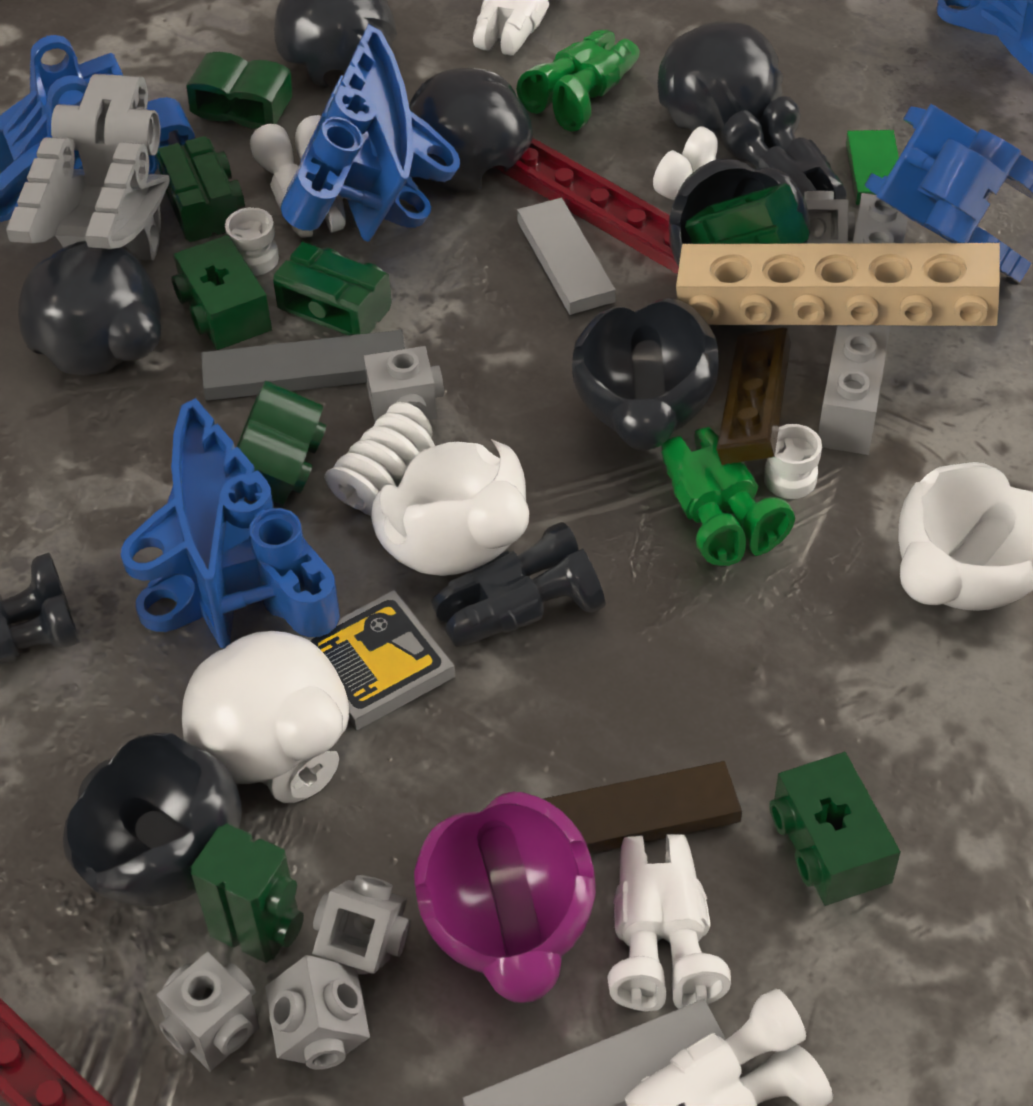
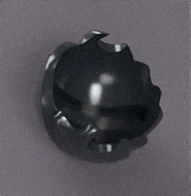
[274,0,397,87]
[658,22,783,133]

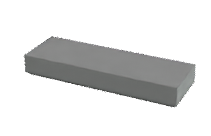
[517,197,616,315]

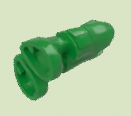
[516,29,640,132]
[661,426,795,566]

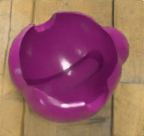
[414,791,596,1003]

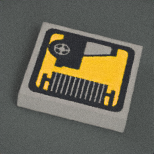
[303,590,455,731]

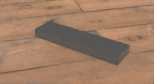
[201,330,405,401]

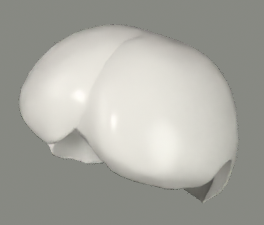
[371,439,529,576]
[898,462,1033,611]
[182,631,349,784]

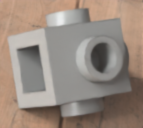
[804,191,855,244]
[364,346,444,424]
[312,875,411,974]
[156,951,260,1072]
[265,955,370,1070]

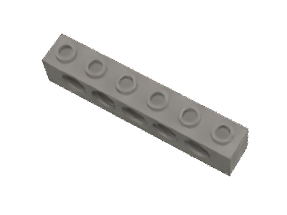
[818,193,908,455]

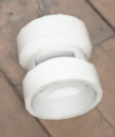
[225,207,279,276]
[764,424,822,499]

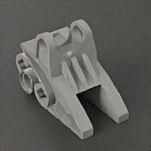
[6,74,169,261]

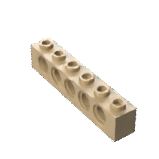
[676,243,1000,326]

